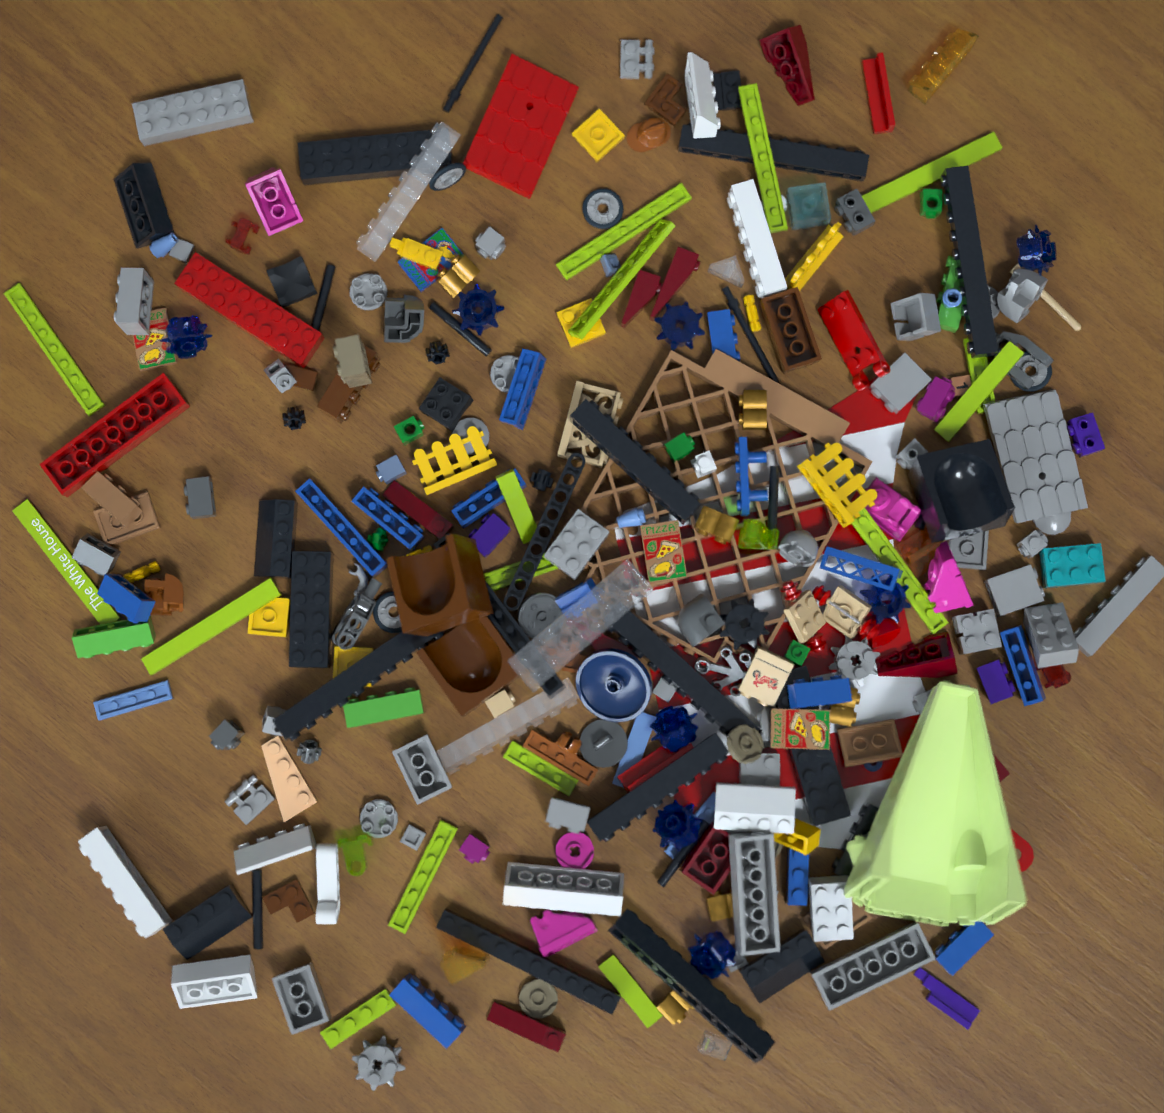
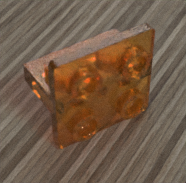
[896,528,943,578]

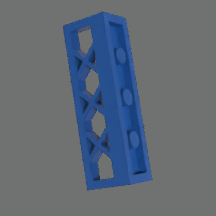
[499,349,546,430]
[819,546,903,592]

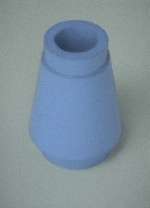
[150,233,178,258]
[943,288,962,308]
[616,507,646,528]

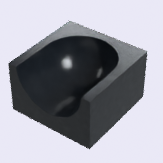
[908,439,1015,543]

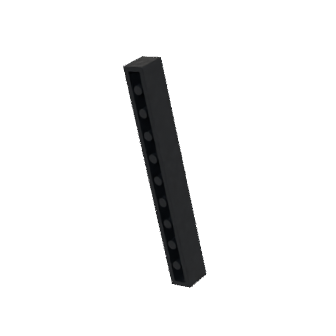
[678,123,869,182]
[940,165,998,359]
[433,533,566,700]
[602,602,762,737]
[272,630,446,742]
[436,908,621,1015]
[607,908,776,1064]

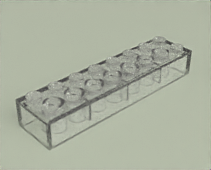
[508,559,653,693]

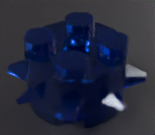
[1016,225,1057,276]
[452,284,504,336]
[654,301,705,351]
[160,315,213,359]
[859,575,911,625]
[650,706,699,752]
[652,800,702,852]
[687,931,736,979]

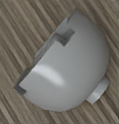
[778,530,818,567]

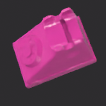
[245,167,303,236]
[865,477,921,542]
[924,541,973,613]
[530,910,599,958]

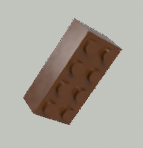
[759,287,822,374]
[317,345,381,424]

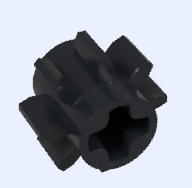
[425,340,450,365]
[282,406,306,430]
[530,469,554,492]

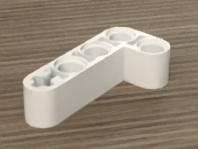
[316,844,340,924]

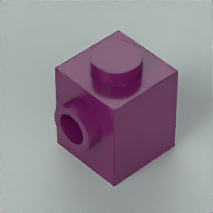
[459,833,490,864]

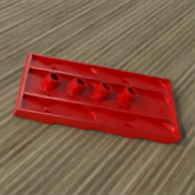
[463,54,579,199]

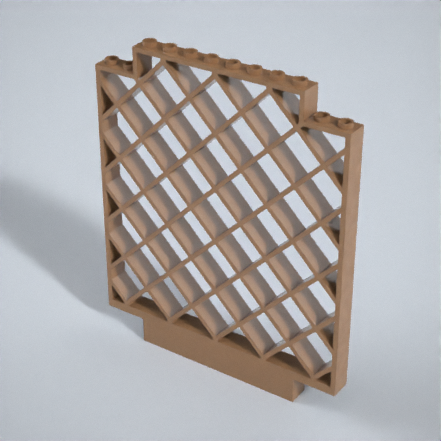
[580,349,873,664]

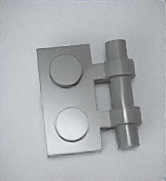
[620,40,655,79]
[224,775,276,825]

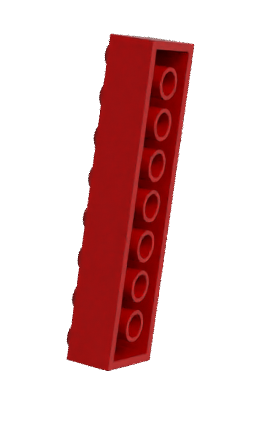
[174,252,325,369]
[39,373,190,498]

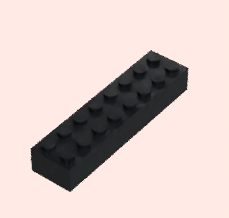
[298,128,453,186]
[570,399,701,525]
[775,666,851,826]
[587,733,729,842]

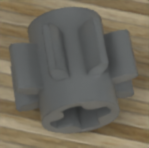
[297,740,322,764]

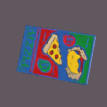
[398,228,463,292]

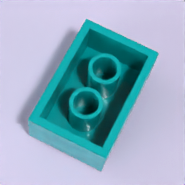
[1039,543,1106,589]

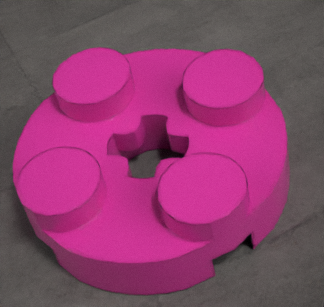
[556,832,594,869]

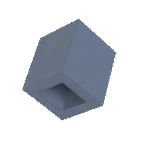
[376,455,407,484]

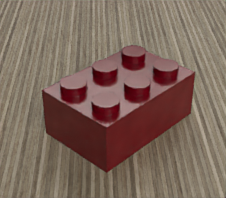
[679,821,731,895]

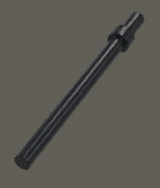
[442,14,503,113]
[722,286,781,384]

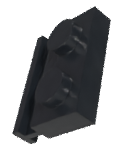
[713,70,742,111]

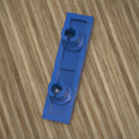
[734,437,768,516]

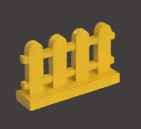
[785,222,844,292]
[412,426,497,495]
[797,442,877,528]

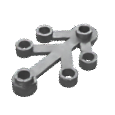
[695,645,752,696]

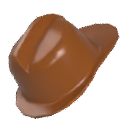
[626,117,671,152]

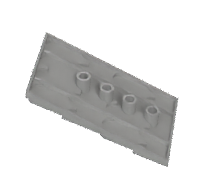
[983,389,1088,523]

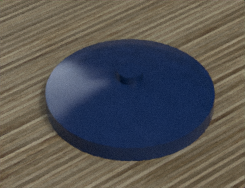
[576,648,652,722]

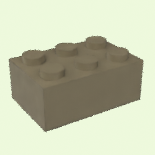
[333,335,372,388]

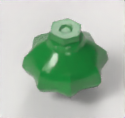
[367,528,389,552]

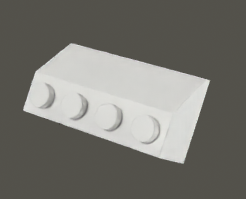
[684,52,720,138]
[714,783,796,834]
[234,823,317,875]
[171,955,257,1009]

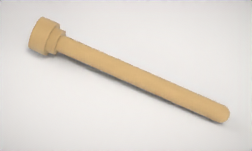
[1010,261,1081,331]

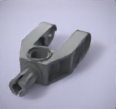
[994,331,1054,390]
[331,578,382,650]

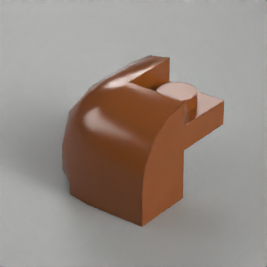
[144,573,184,616]

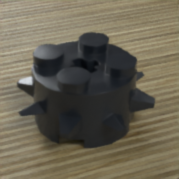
[719,599,770,650]

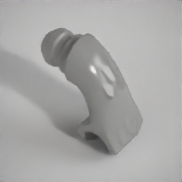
[349,563,368,596]

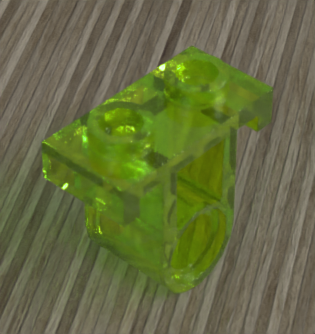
[738,519,780,550]
[337,834,374,876]

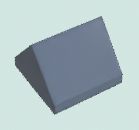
[600,254,621,277]

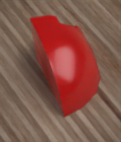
[869,619,901,649]

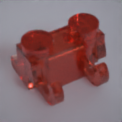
[225,218,260,255]
[1036,664,1071,689]

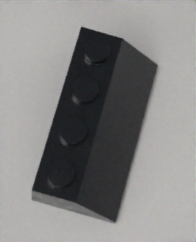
[113,163,174,249]
[254,499,298,579]
[162,884,253,960]
[739,928,825,1004]

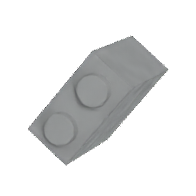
[870,353,932,414]
[984,565,1045,617]

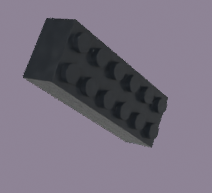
[289,551,334,668]

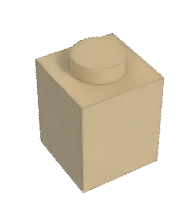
[485,690,516,718]

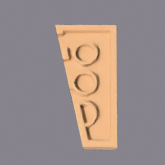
[261,736,318,822]

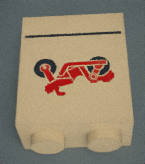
[737,645,794,707]

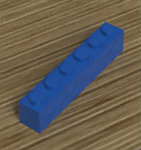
[295,478,388,578]

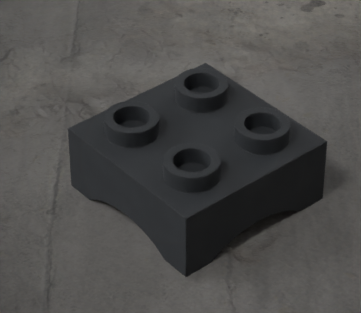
[266,256,318,308]
[419,378,474,432]

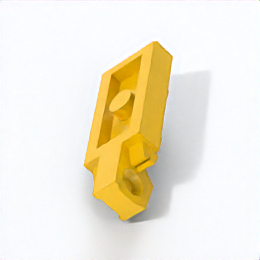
[389,238,443,270]

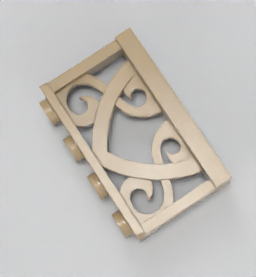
[558,381,624,468]

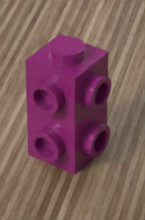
[917,376,955,422]

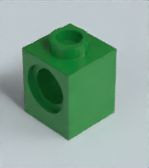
[920,189,942,219]
[394,416,425,446]
[664,432,695,463]
[783,640,810,667]

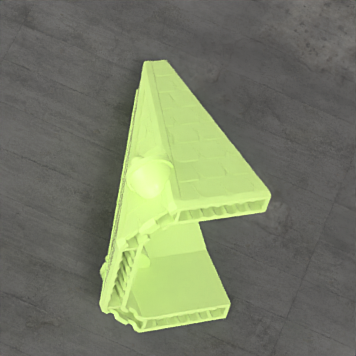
[844,681,1026,926]

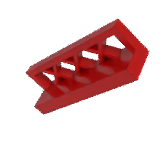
[862,52,895,134]
[617,733,694,793]

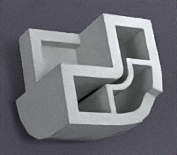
[997,269,1048,323]

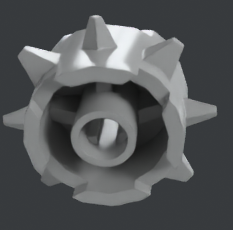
[829,636,880,687]
[352,1036,405,1091]

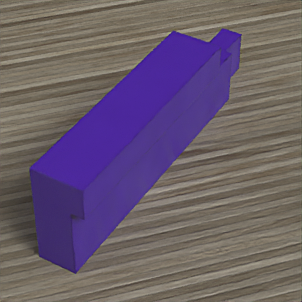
[913,967,980,1030]

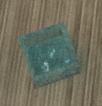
[786,182,831,230]

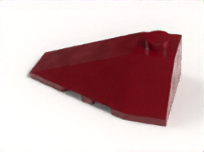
[759,24,815,106]
[875,631,958,678]

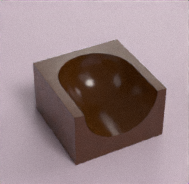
[386,534,493,636]
[416,616,526,717]

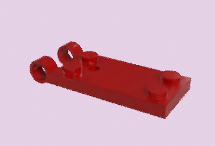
[817,290,891,391]

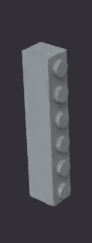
[1073,556,1164,657]

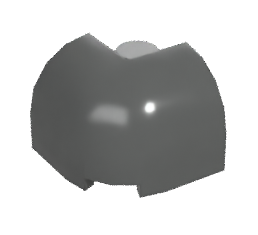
[384,295,424,343]
[678,593,725,648]

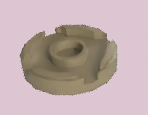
[727,724,764,764]
[519,979,558,1018]

